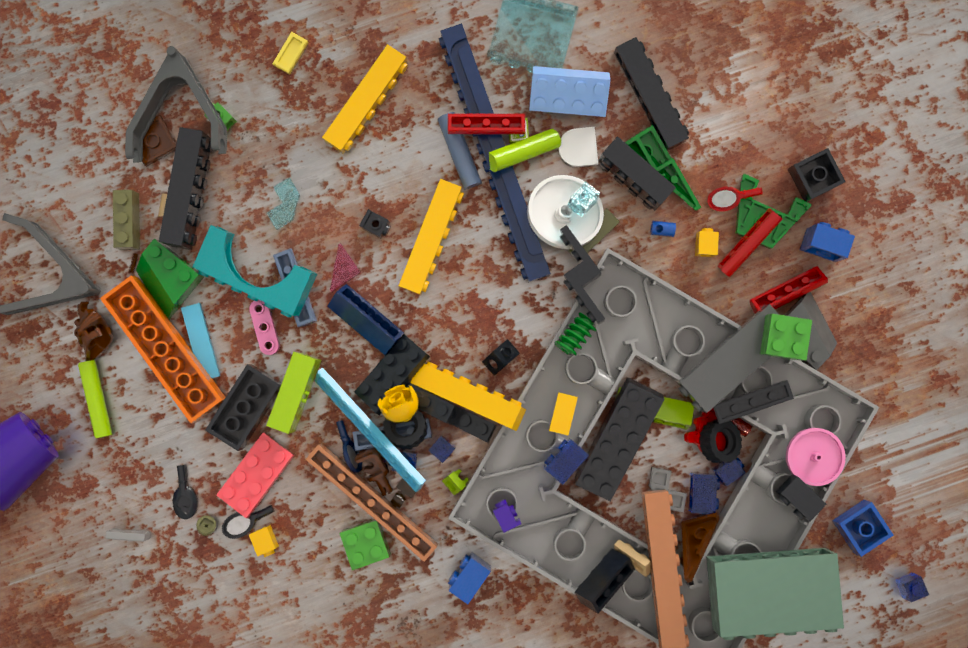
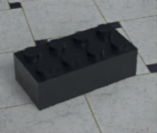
[598,136,676,211]
[205,364,282,451]

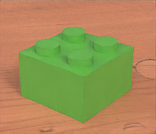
[760,314,812,361]
[339,519,391,570]

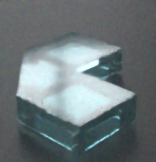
[267,177,300,230]

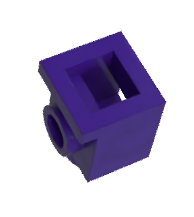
[493,499,522,533]

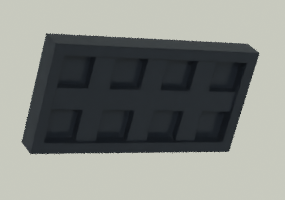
[354,334,430,416]

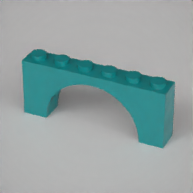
[193,225,317,318]

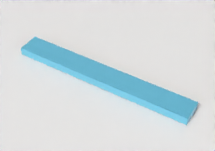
[315,368,426,492]

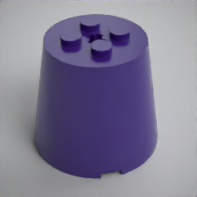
[0,412,59,511]

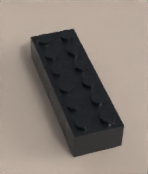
[159,127,213,250]
[575,377,665,502]

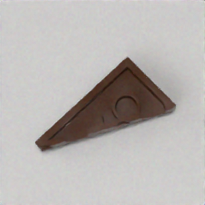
[681,512,720,583]

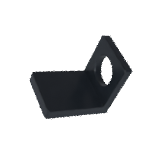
[482,339,520,376]

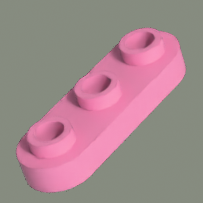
[249,300,280,355]

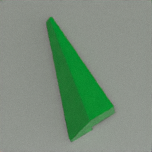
[625,125,701,211]

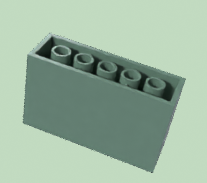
[706,547,844,640]

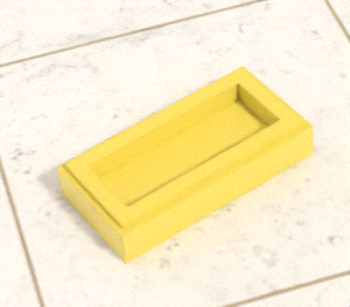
[272,32,309,75]

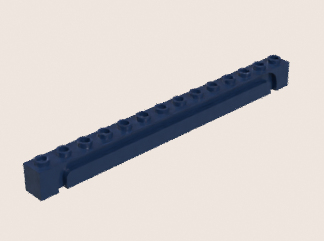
[438,23,551,283]

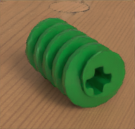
[554,312,597,356]

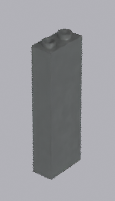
[677,304,779,413]

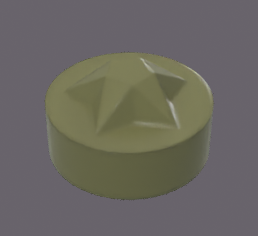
[196,515,216,536]

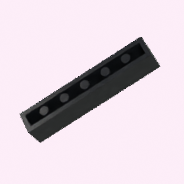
[614,37,689,151]

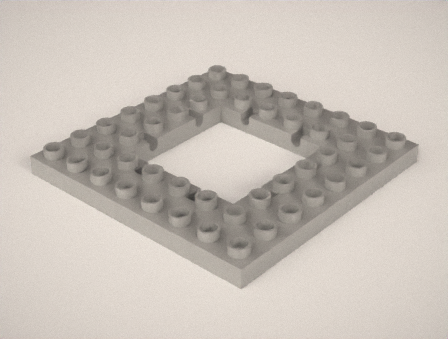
[448,248,879,648]

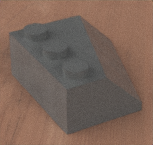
[784,292,837,370]

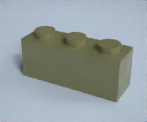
[113,190,140,250]

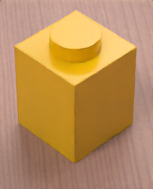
[695,228,719,257]
[249,525,279,557]

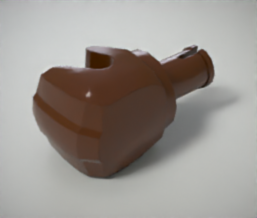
[355,448,393,496]

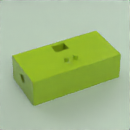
[266,352,322,434]

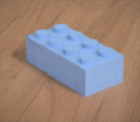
[529,66,610,117]

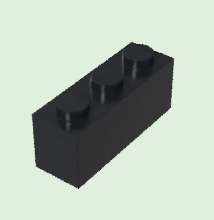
[575,549,635,614]

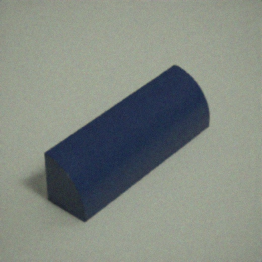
[327,284,404,355]

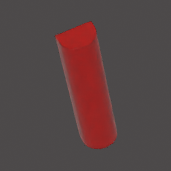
[448,114,525,134]
[718,208,783,277]
[750,266,828,314]

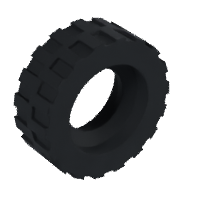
[383,409,427,450]
[699,420,742,463]

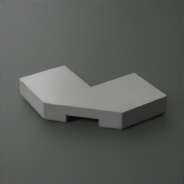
[648,467,687,513]

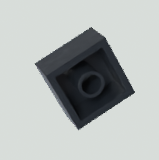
[788,148,846,202]

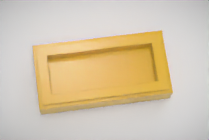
[549,392,578,435]

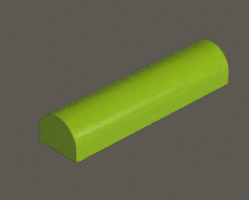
[489,128,561,172]
[78,360,113,438]

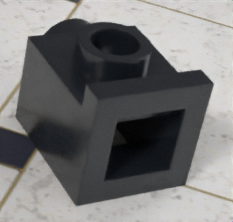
[359,209,391,239]

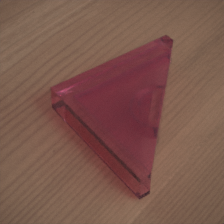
[330,243,361,292]

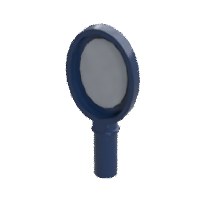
[336,420,362,473]

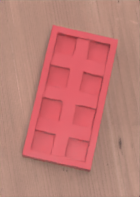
[217,432,295,518]

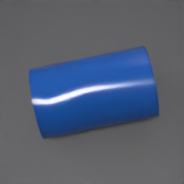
[651,221,676,237]

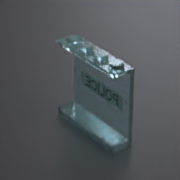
[487,0,579,73]

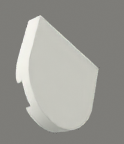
[558,127,598,167]

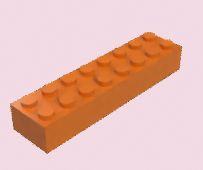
[100,275,226,423]

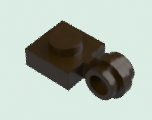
[390,478,416,509]

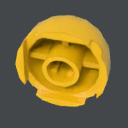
[378,385,419,422]

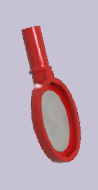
[707,186,763,212]

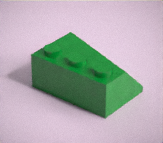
[136,239,204,320]

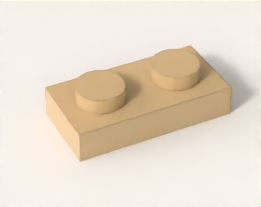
[614,540,651,577]

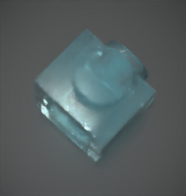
[567,181,600,217]

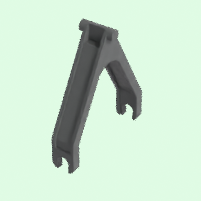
[125,46,227,163]
[0,213,101,315]

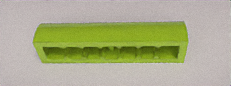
[615,387,694,430]

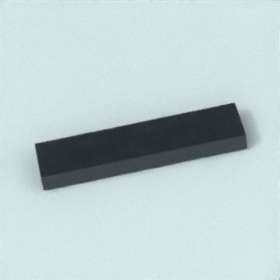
[713,380,794,424]

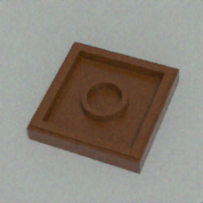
[142,115,177,167]

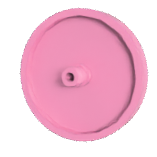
[786,428,846,486]

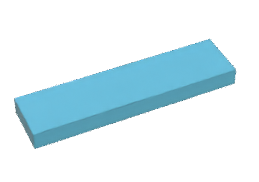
[181,303,220,378]

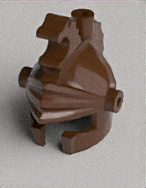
[74,301,113,361]

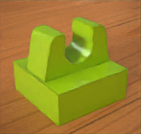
[442,469,468,495]

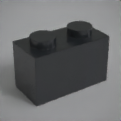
[776,474,827,522]

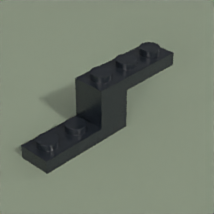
[560,225,605,325]
[405,382,497,443]

